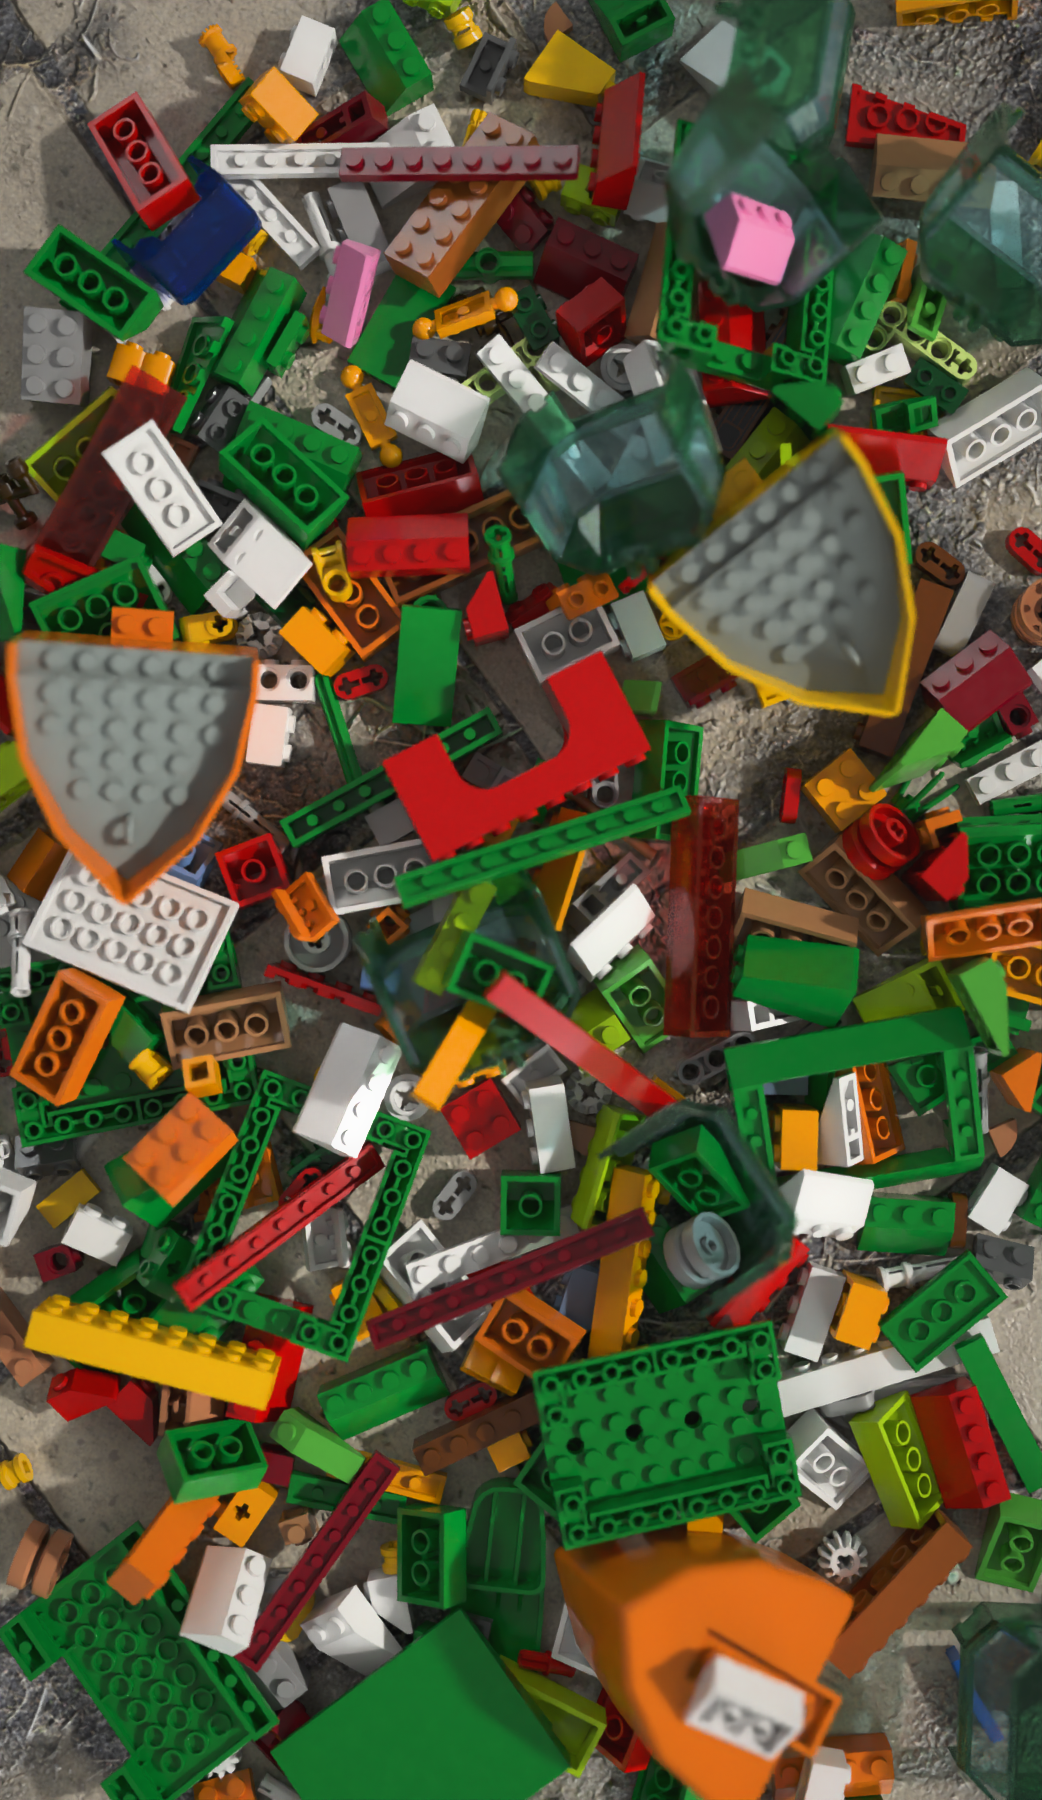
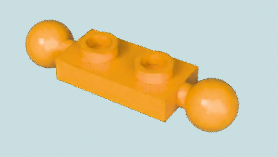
[412,287,518,340]
[340,365,403,468]

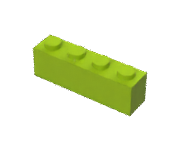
[411,882,498,996]

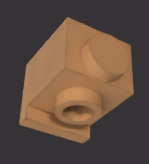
[278,1505,320,1546]

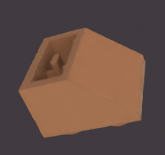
[158,1384,226,1436]

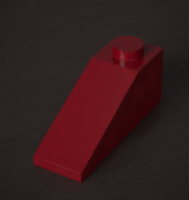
[296,90,390,143]

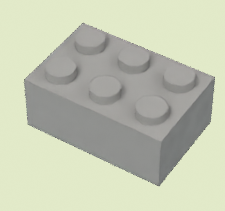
[21,306,93,407]

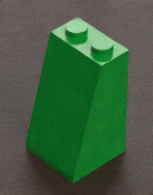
[730,934,860,1028]
[104,1114,234,1230]

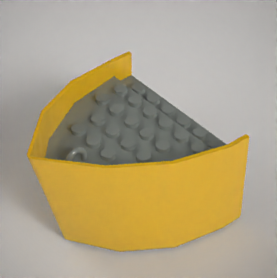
[647,426,915,716]

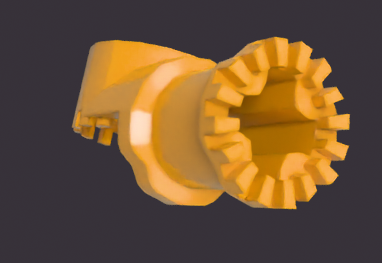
[198,24,245,90]

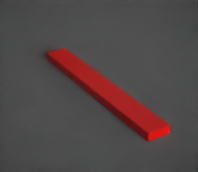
[483,970,678,1124]
[172,1141,386,1312]

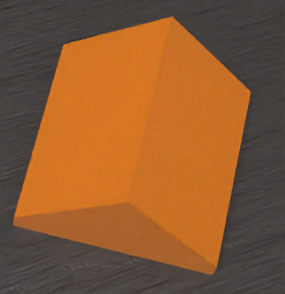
[6,827,69,902]
[989,1047,1042,1112]

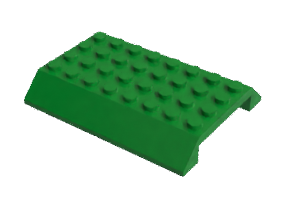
[0,1520,280,1800]

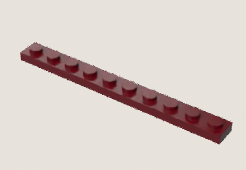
[365,1206,656,1350]

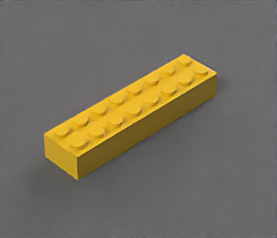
[24,1294,282,1410]

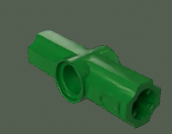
[452,247,534,284]

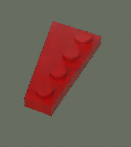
[844,83,967,149]
[22,543,148,608]
[264,959,385,1017]

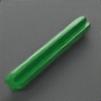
[314,673,362,784]

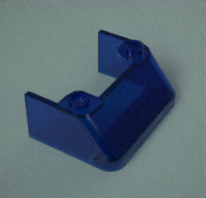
[111,155,262,305]

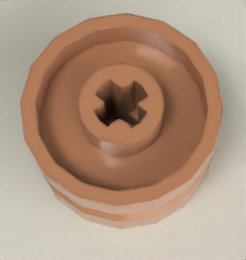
[6,1520,74,1599]

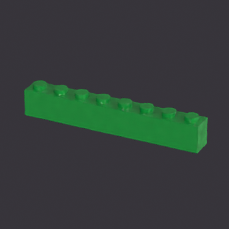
[279,706,503,848]

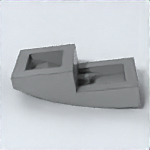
[460,751,518,789]

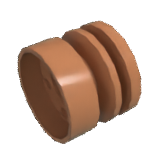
[1010,578,1042,647]

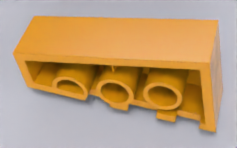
[895,0,1019,27]

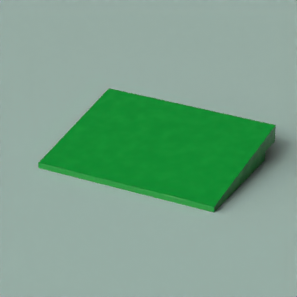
[270,1606,571,1800]

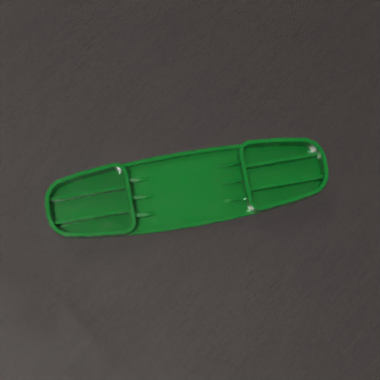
[450,1477,546,1673]

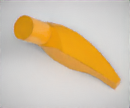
[309,286,333,344]

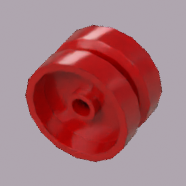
[842,803,920,880]

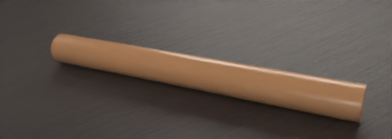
[564,791,657,860]

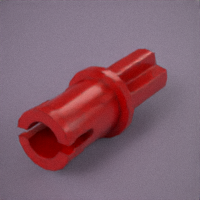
[517,1649,576,1678]

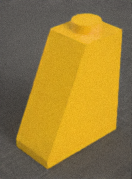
[523,29,616,107]

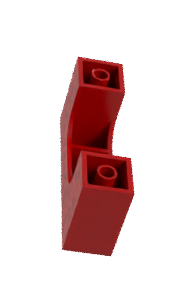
[382,650,651,862]

